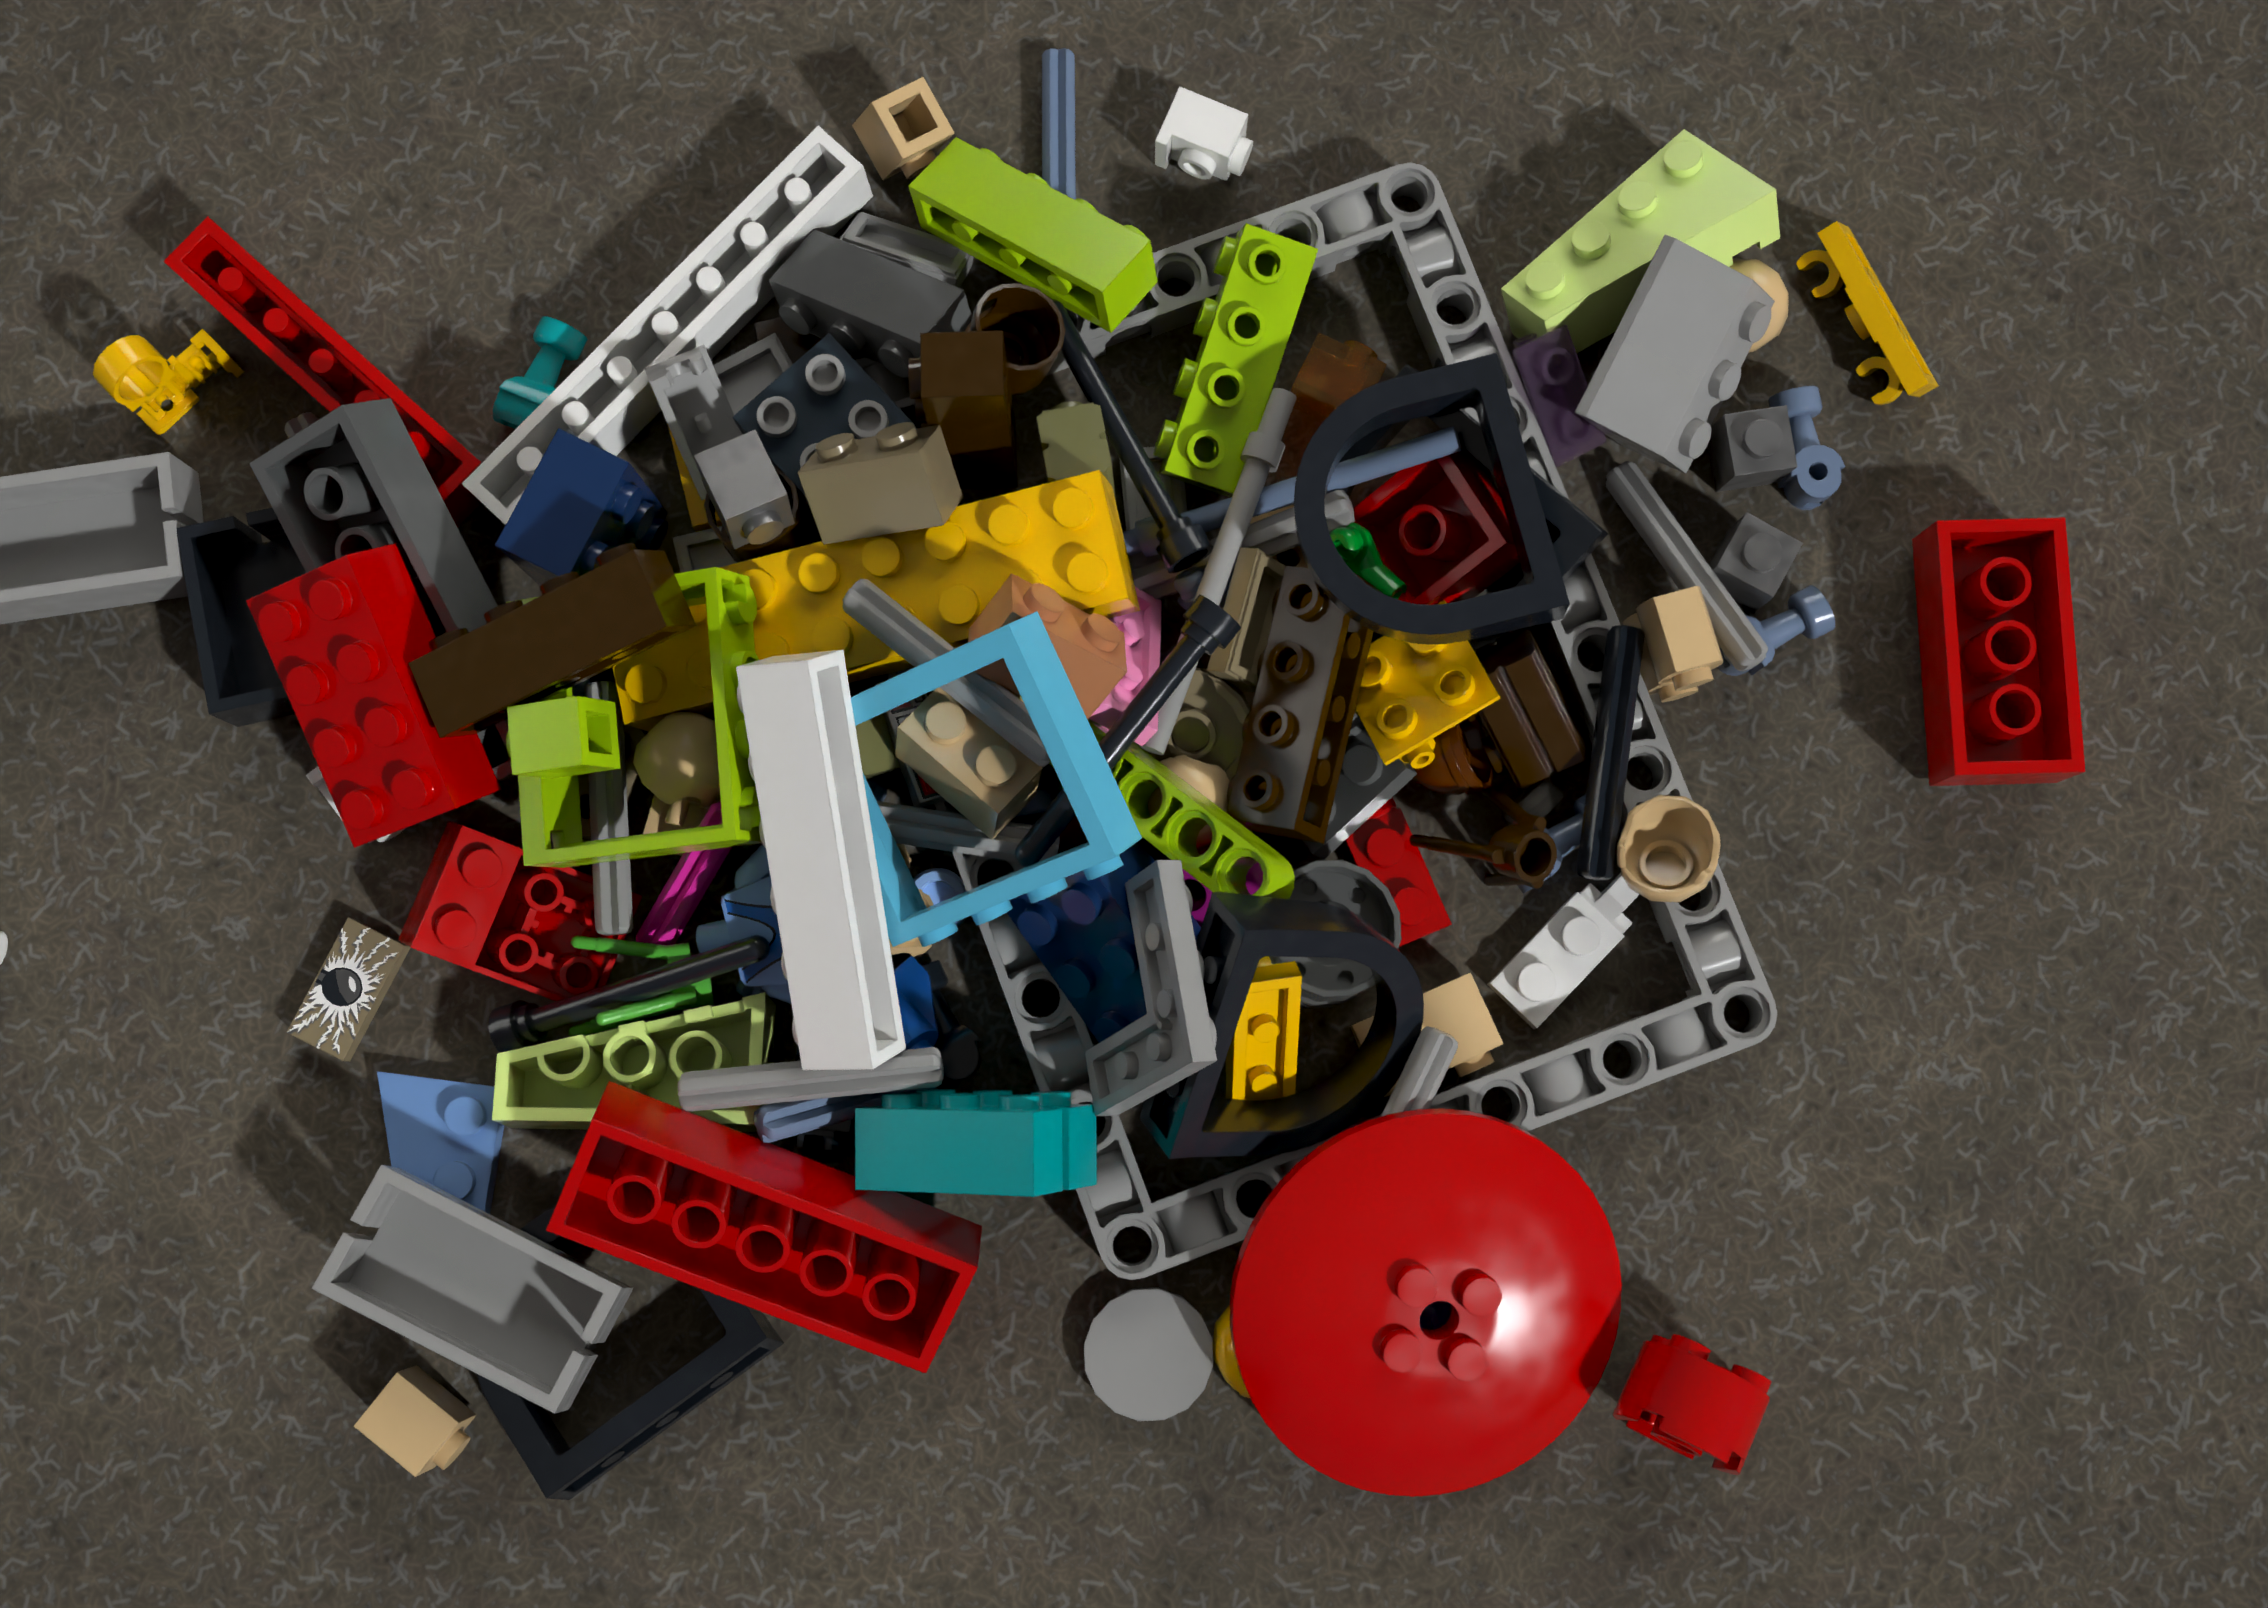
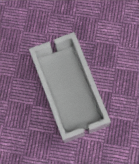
[0,452,204,624]
[312,1165,633,1414]

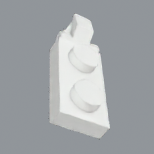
[1487,873,1639,1029]

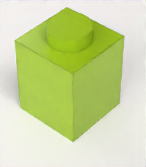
[506,696,621,779]

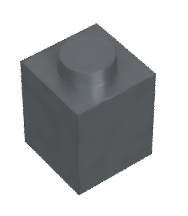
[1708,405,1798,492]
[694,430,795,549]
[1709,512,1803,613]

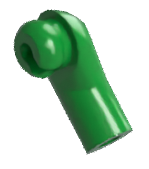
[1330,522,1408,599]

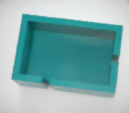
[855,1089,1097,1197]

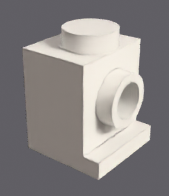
[1155,86,1253,181]

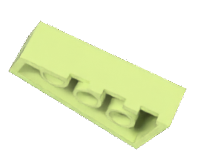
[1501,129,1780,366]
[492,992,776,1132]

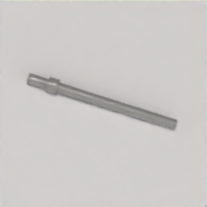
[1139,388,1297,755]

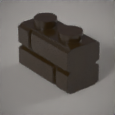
[1468,629,1589,788]

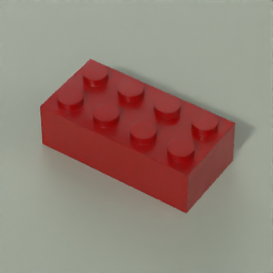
[1912,517,2085,786]
[246,543,501,848]

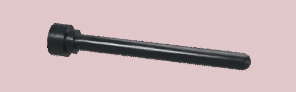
[1053,300,1213,574]
[1014,594,1241,867]
[488,935,770,1053]

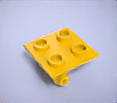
[1355,599,1501,769]

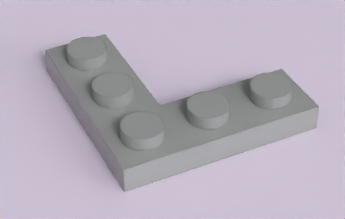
[1085,860,1217,1116]

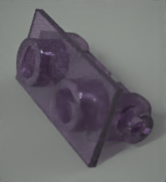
[1511,325,1607,468]

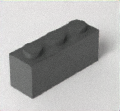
[769,229,972,377]

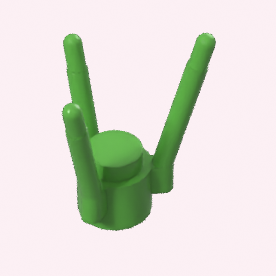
[568,935,714,1037]

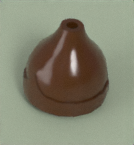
[1409,718,1493,796]

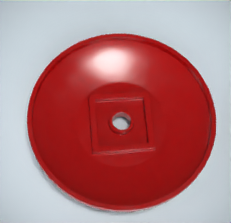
[1230,1108,1622,1497]

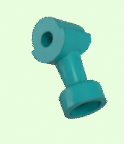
[493,316,588,429]

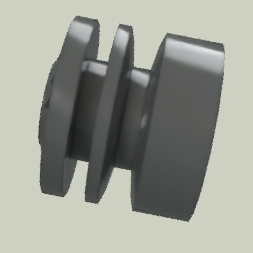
[1269,860,1401,1009]

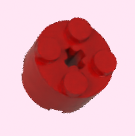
[1613,1334,1771,1475]

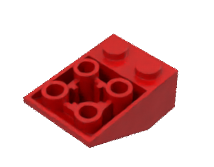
[398,821,642,1001]

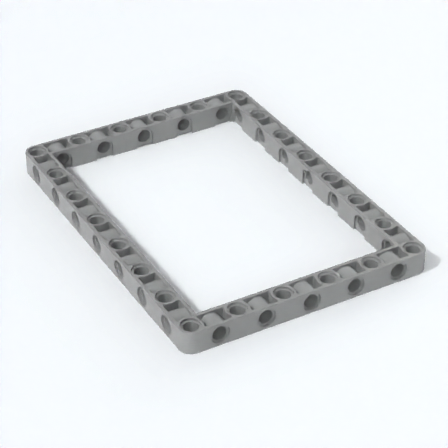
[855,162,1777,1280]

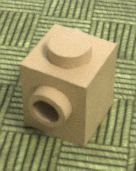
[852,77,954,180]
[354,1365,477,1477]

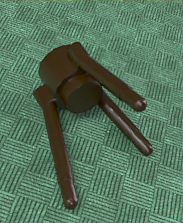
[1409,783,1557,889]

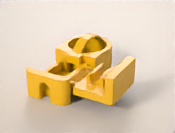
[93,329,244,435]

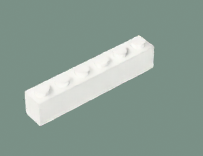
[736,650,906,1070]

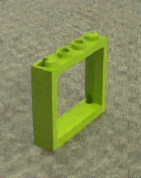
[506,567,762,868]

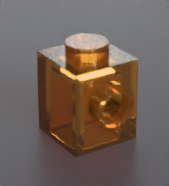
[1291,332,1387,421]

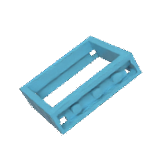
[851,611,1142,947]

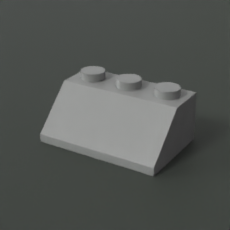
[1575,235,1775,473]

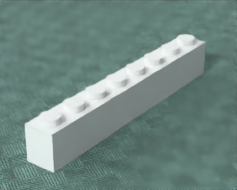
[462,126,873,525]

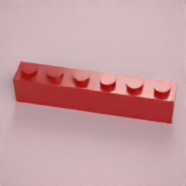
[163,216,482,527]

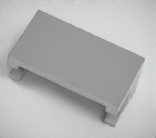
[645,345,743,500]

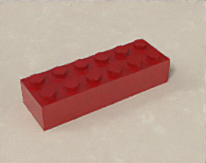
[546,1081,982,1374]

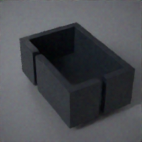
[176,508,306,727]

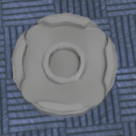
[1084,1287,1213,1421]

